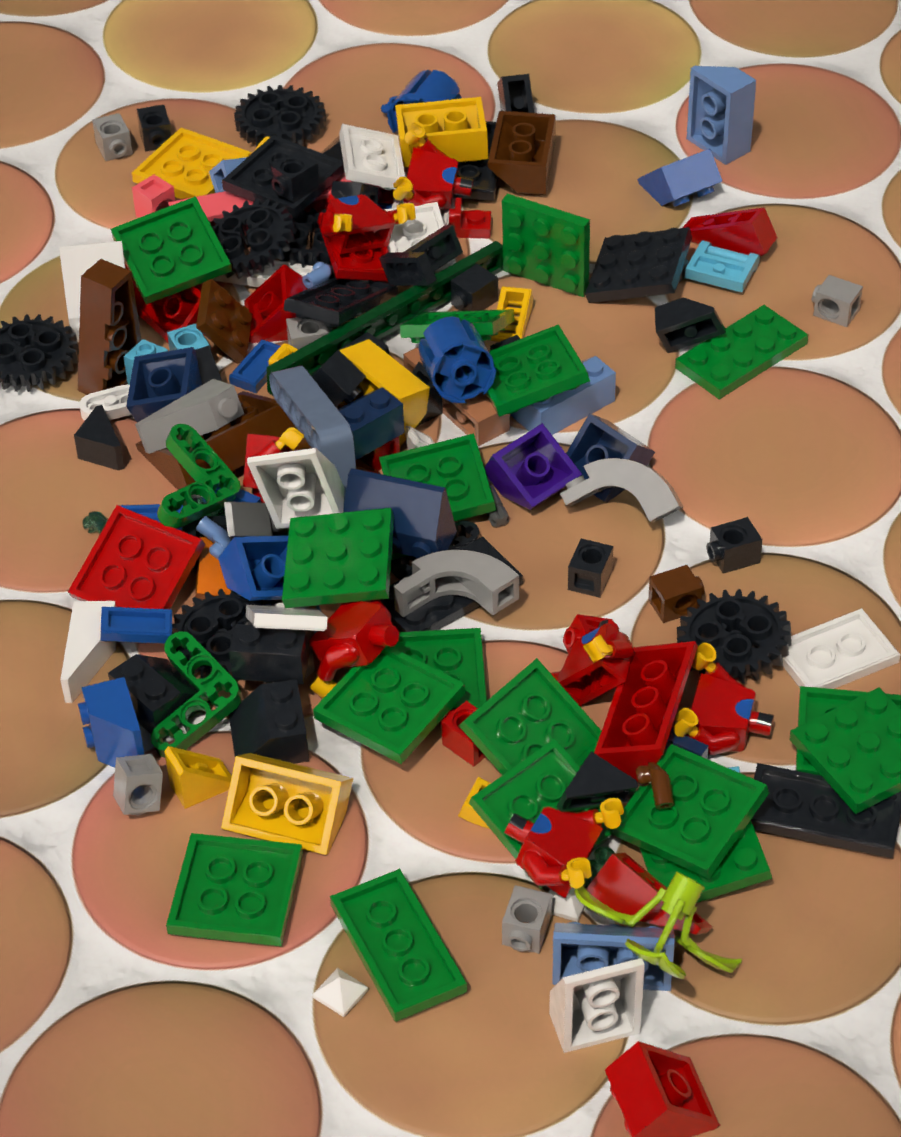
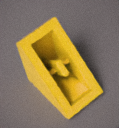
[164,746,232,809]

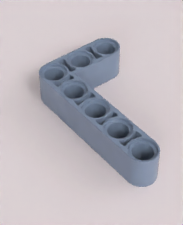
[269,366,356,509]

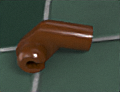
[636,762,674,809]

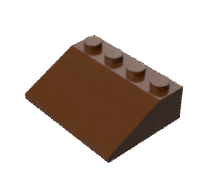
[136,391,296,489]

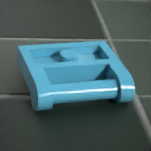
[685,240,760,292]

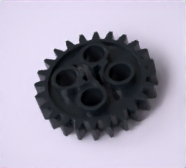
[234,85,326,147]
[212,199,297,279]
[280,208,331,268]
[0,314,79,392]
[172,589,272,679]
[677,589,792,684]

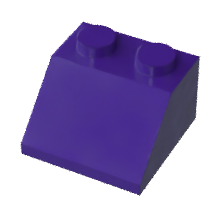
[484,423,582,510]

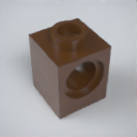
[648,565,705,623]

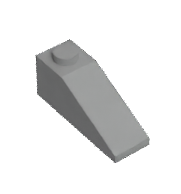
[135,379,244,454]

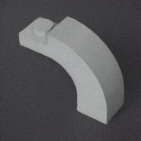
[560,458,683,522]
[394,550,519,617]

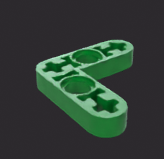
[157,423,241,529]
[151,631,242,758]

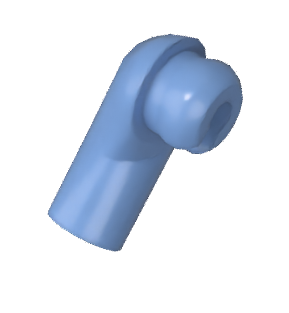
[302,262,333,289]
[196,516,231,560]

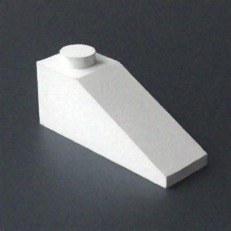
[60,601,117,703]

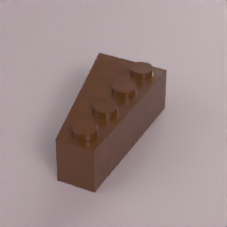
[78,259,141,395]

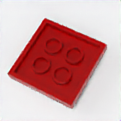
[68,505,206,609]

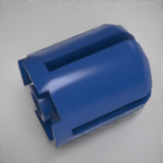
[387,70,461,133]
[418,317,496,403]

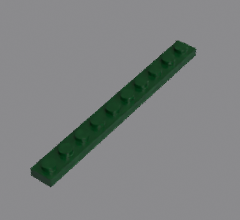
[267,241,503,396]

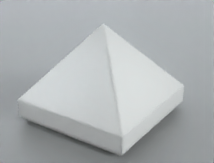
[404,426,435,450]
[549,888,585,922]
[313,968,368,1017]

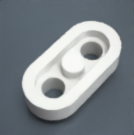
[79,384,131,421]

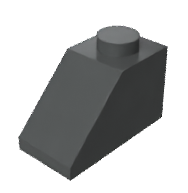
[224,502,279,541]

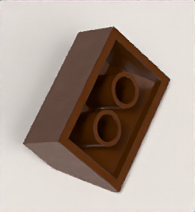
[488,111,556,195]

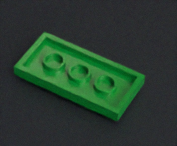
[675,305,809,400]
[330,869,467,1022]

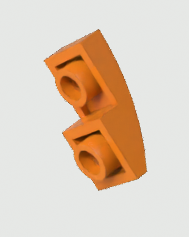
[195,537,231,599]

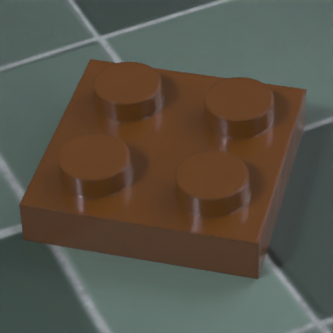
[196,278,252,364]

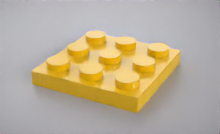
[132,127,252,200]

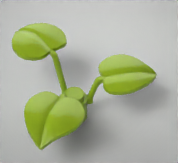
[575,871,742,980]

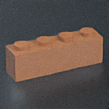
[403,347,511,446]

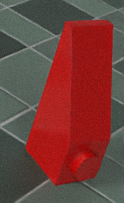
[682,207,778,256]
[586,853,713,935]

